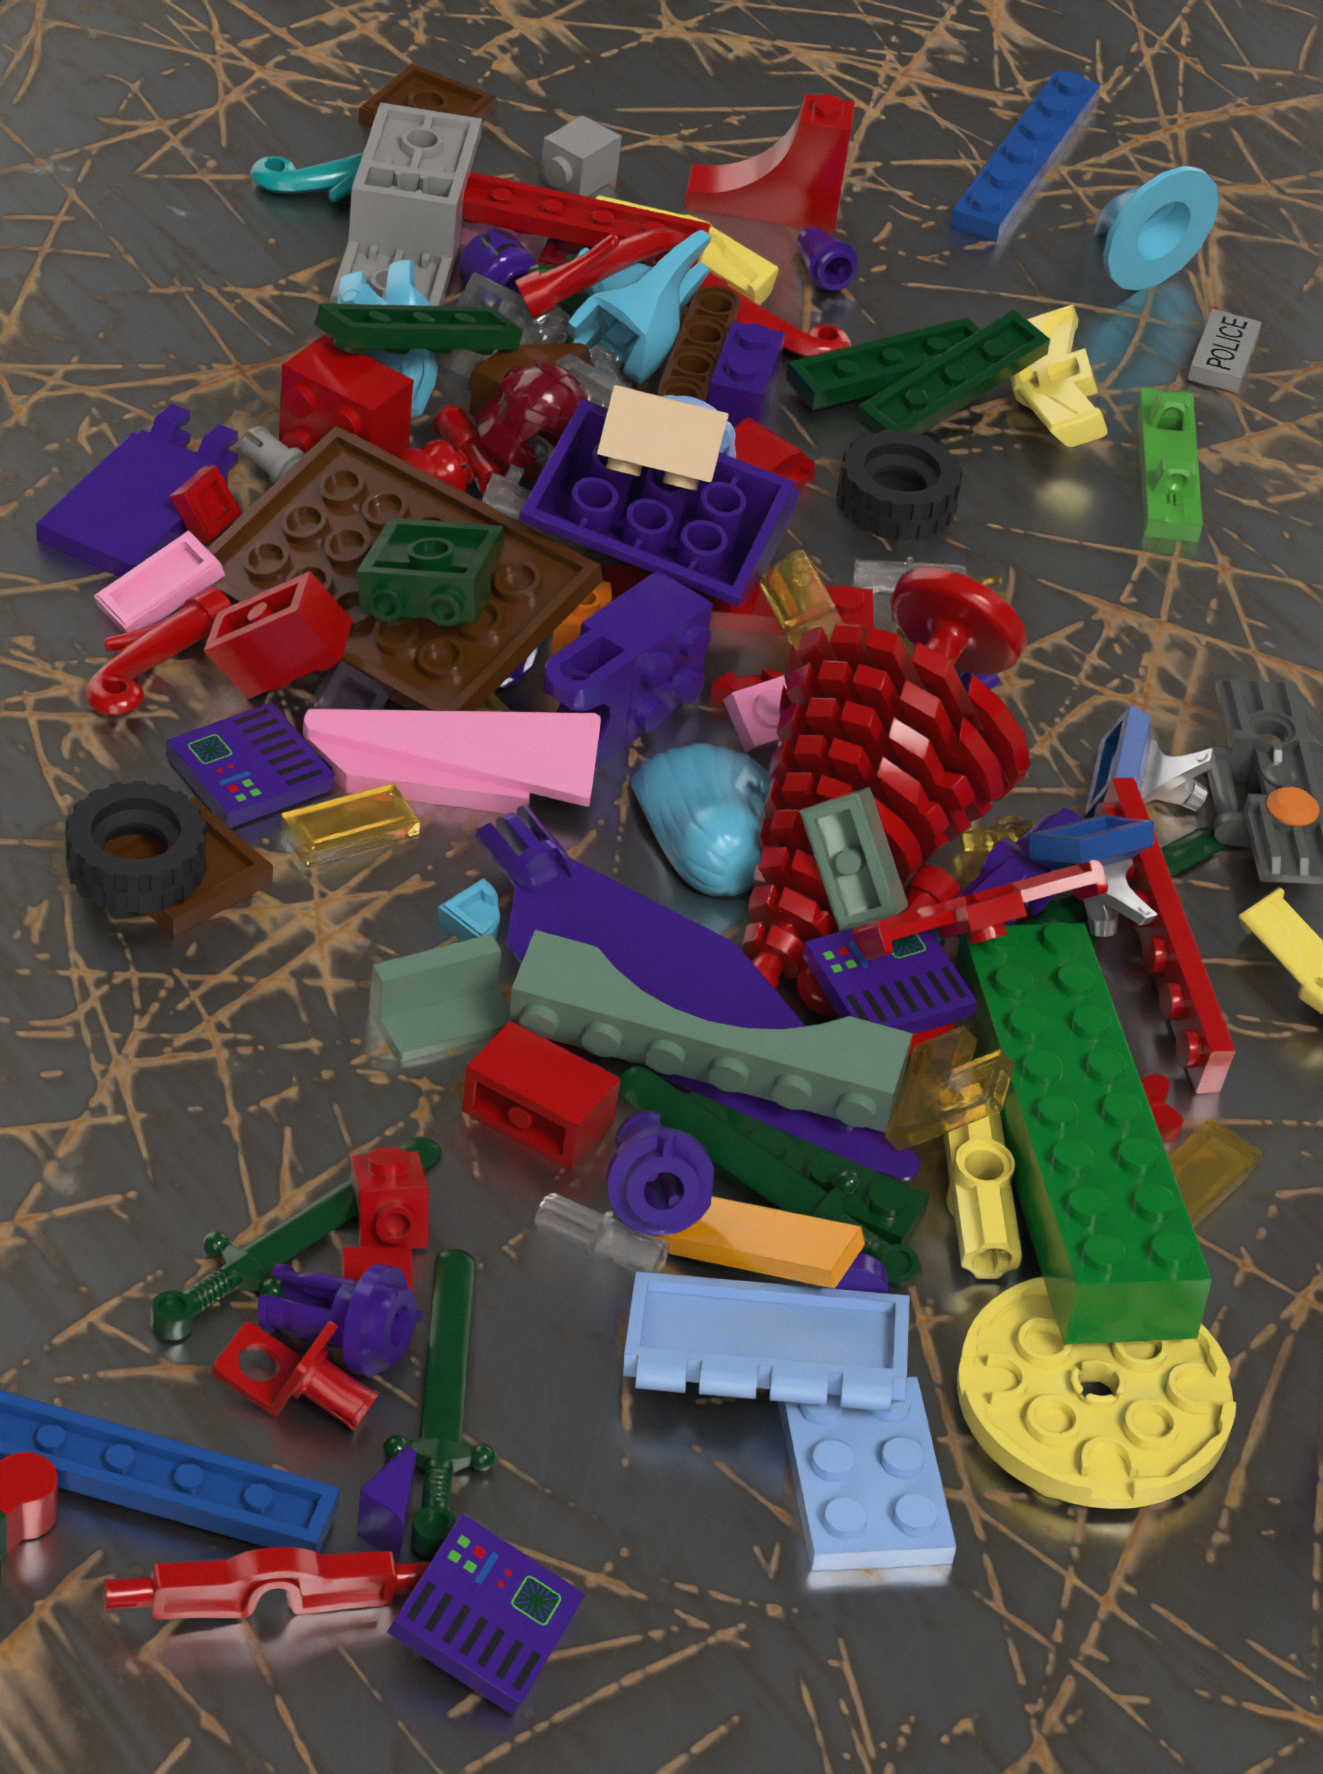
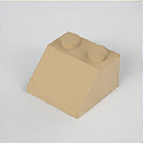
[597,385,729,491]

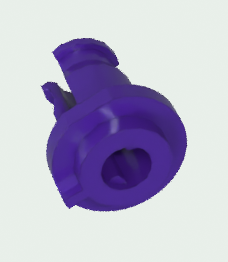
[606,1110,714,1235]
[257,1263,424,1377]

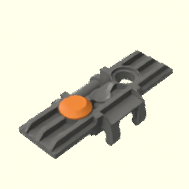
[1202,679,1323,884]

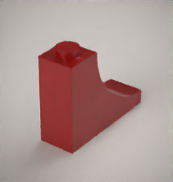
[684,94,856,233]

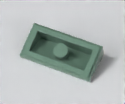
[800,787,908,931]

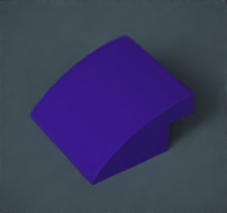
[519,399,800,606]

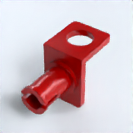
[211,1320,379,1431]

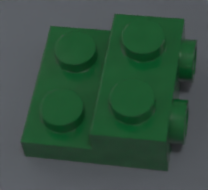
[357,518,505,626]

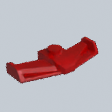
[852,860,1108,960]

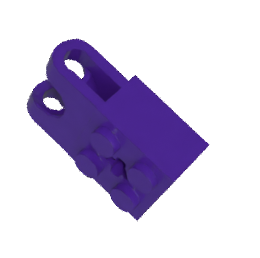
[543,570,713,768]

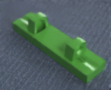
[1137,387,1203,542]

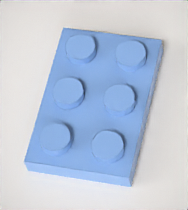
[778,1377,956,1572]

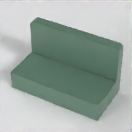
[369,934,510,1061]

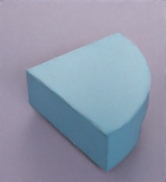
[437,878,501,941]

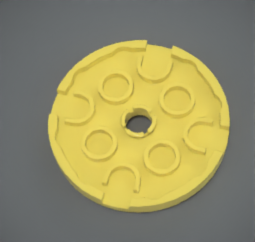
[957,1276,1237,1509]

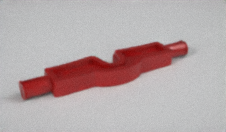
[103,1547,431,1620]

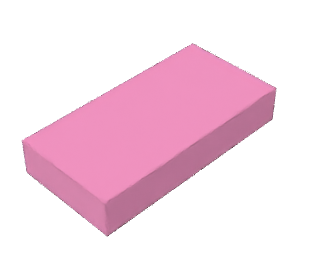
[94,531,226,633]

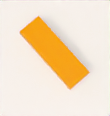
[651,1196,865,1289]

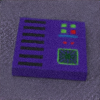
[166,702,334,828]
[802,928,977,1034]
[387,1513,586,1715]

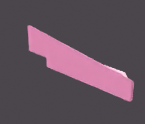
[303,709,601,815]

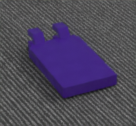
[36,404,238,577]

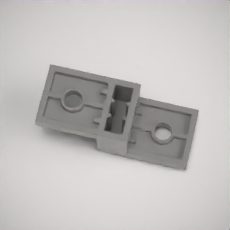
[329,102,482,306]

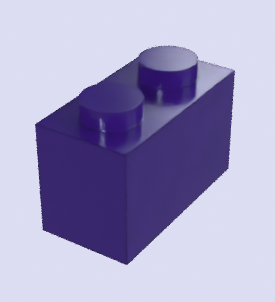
[707,321,785,428]

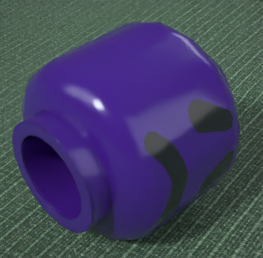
[458,229,536,306]

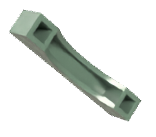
[509,930,913,1133]

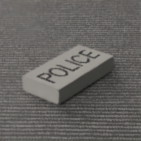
[1187,309,1262,393]

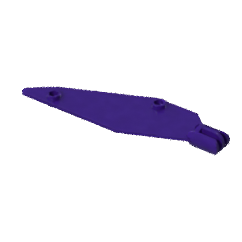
[475,804,920,1181]

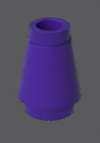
[796,226,857,290]

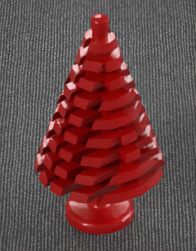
[742,568,1031,990]

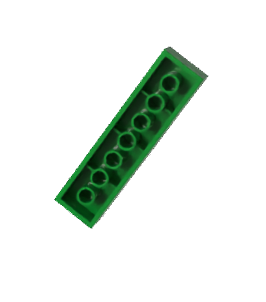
[955,922,1212,1344]

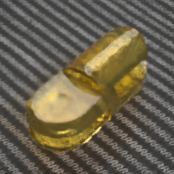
[758,550,844,651]

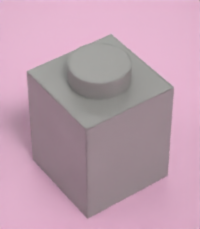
[540,115,622,197]

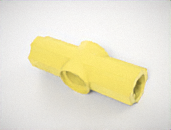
[940,1088,1022,1279]

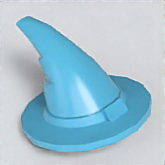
[1094,166,1219,291]

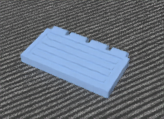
[623,1271,910,1411]

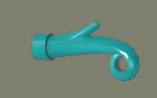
[250,153,363,202]

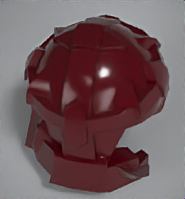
[473,362,589,479]

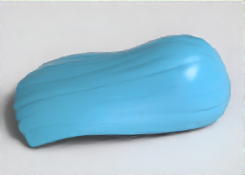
[630,743,771,897]

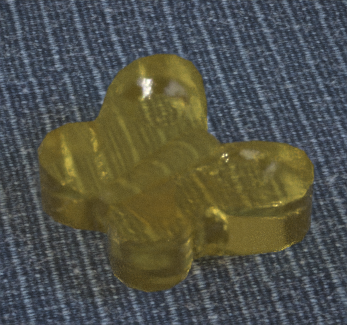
[959,814,1033,852]

